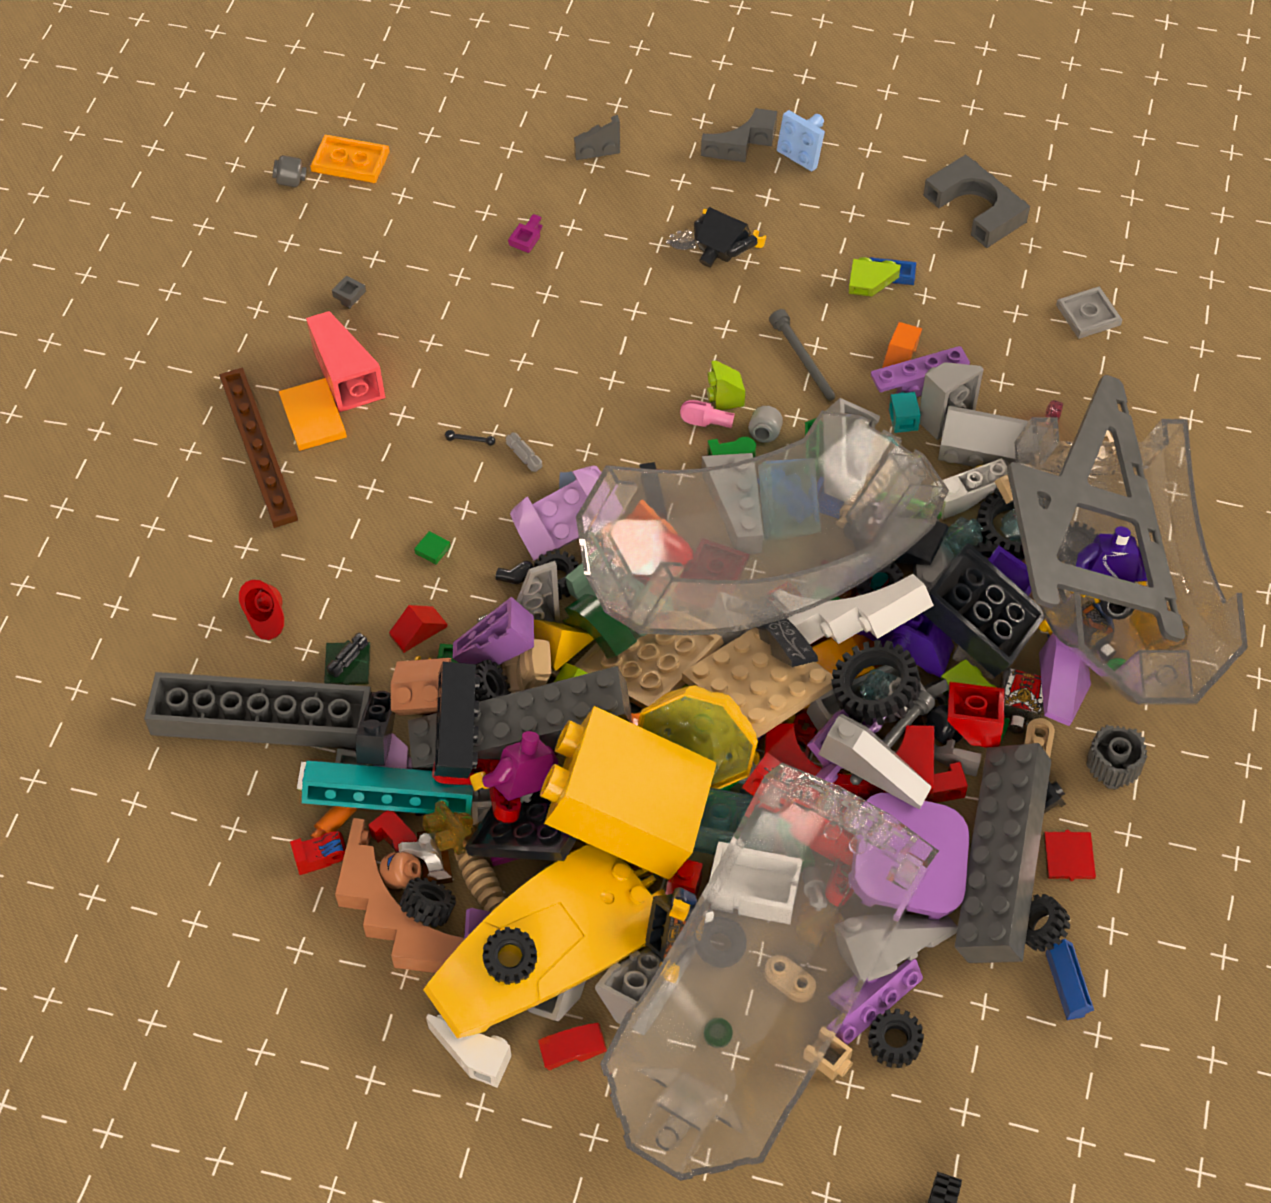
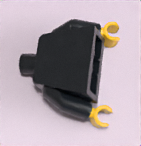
[694,207,766,267]

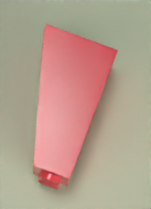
[306,311,385,413]

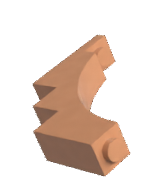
[335,818,464,973]

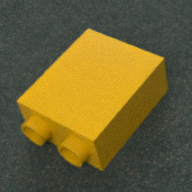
[540,706,717,880]

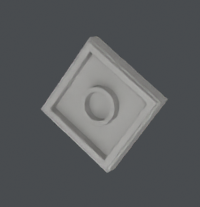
[1056,286,1122,339]

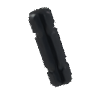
[326,633,368,678]

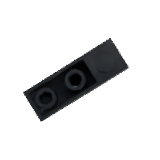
[356,691,395,765]

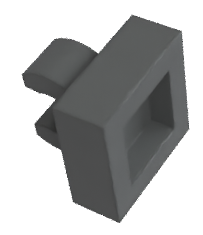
[332,276,366,309]
[923,679,949,708]

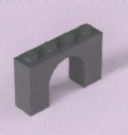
[923,154,1030,248]

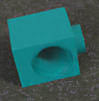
[888,392,921,433]

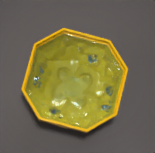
[638,685,758,794]

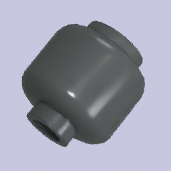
[272,155,306,187]

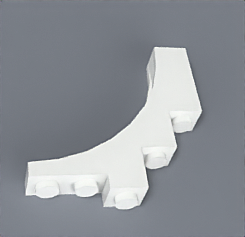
[770,574,934,644]

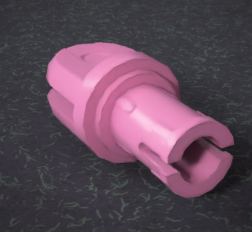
[680,400,735,428]

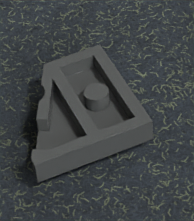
[574,115,620,160]

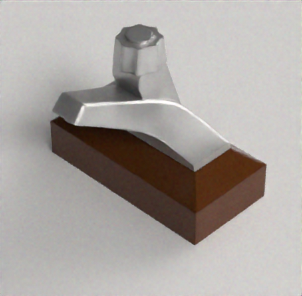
[398,828,453,885]

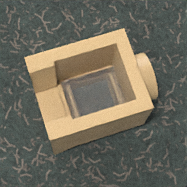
[804,1028,853,1081]

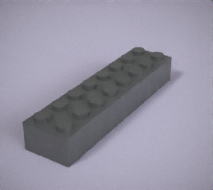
[408,666,633,771]
[144,672,372,749]
[955,743,1052,963]

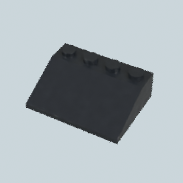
[922,543,1048,677]

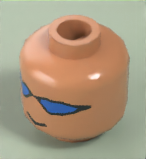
[379,852,421,890]

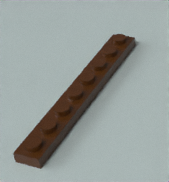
[219,367,298,528]

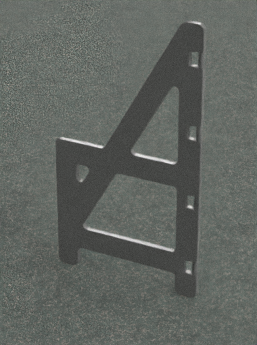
[1007,375,1185,642]

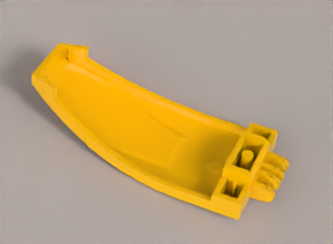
[423,844,665,1038]

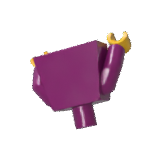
[470,731,558,801]

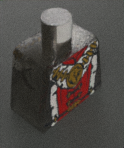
[999,668,1044,734]

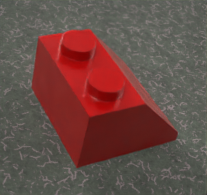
[947,682,1004,748]

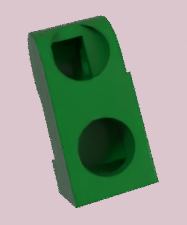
[707,437,756,462]

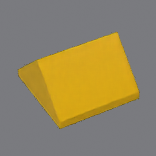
[534,619,594,671]

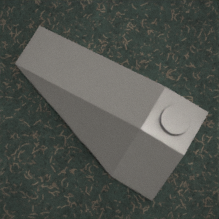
[818,714,931,810]

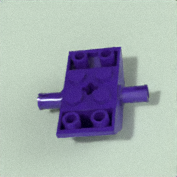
[857,613,954,678]

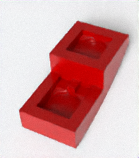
[538,1022,607,1070]

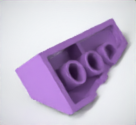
[1039,629,1091,726]

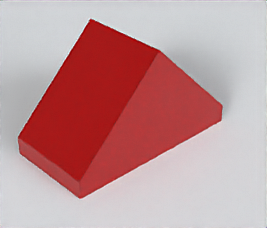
[389,605,448,653]

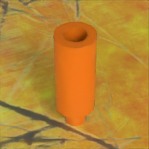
[310,806,358,839]

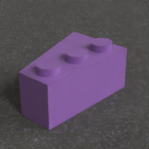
[453,597,534,665]

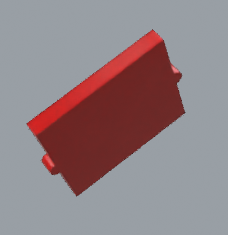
[1044,829,1096,881]

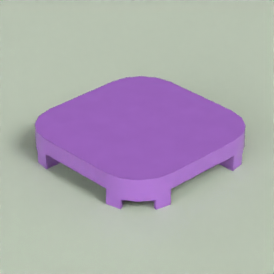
[848,793,969,920]

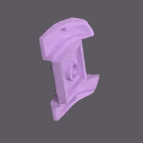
[510,465,624,561]

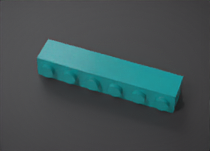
[302,761,473,817]

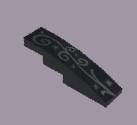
[747,608,818,667]

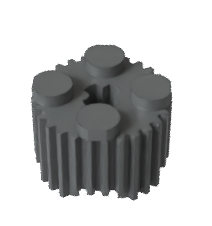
[1086,724,1147,790]

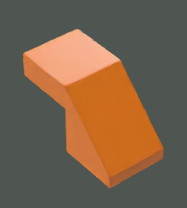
[882,322,922,368]

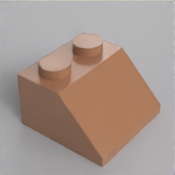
[391,658,451,716]

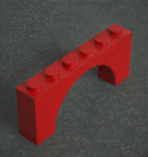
[765,724,934,801]

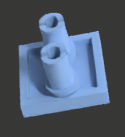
[776,110,825,172]

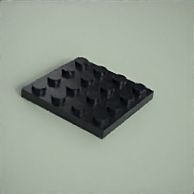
[464,790,577,861]

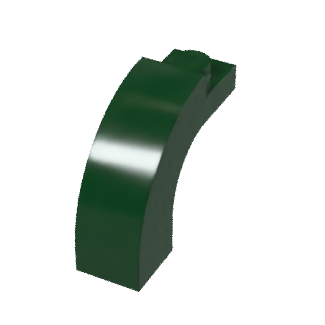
[562,594,637,659]

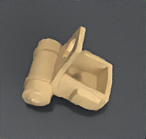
[500,639,560,693]

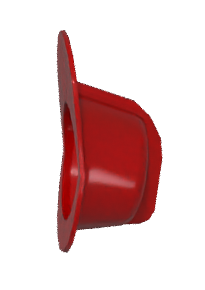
[239,579,284,640]

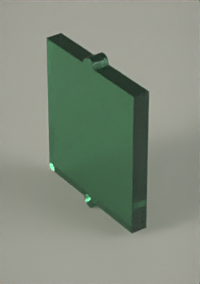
[324,640,371,685]

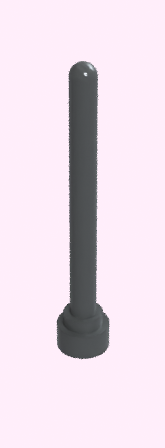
[769,309,835,401]
[850,690,935,785]

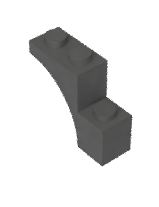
[701,108,777,162]

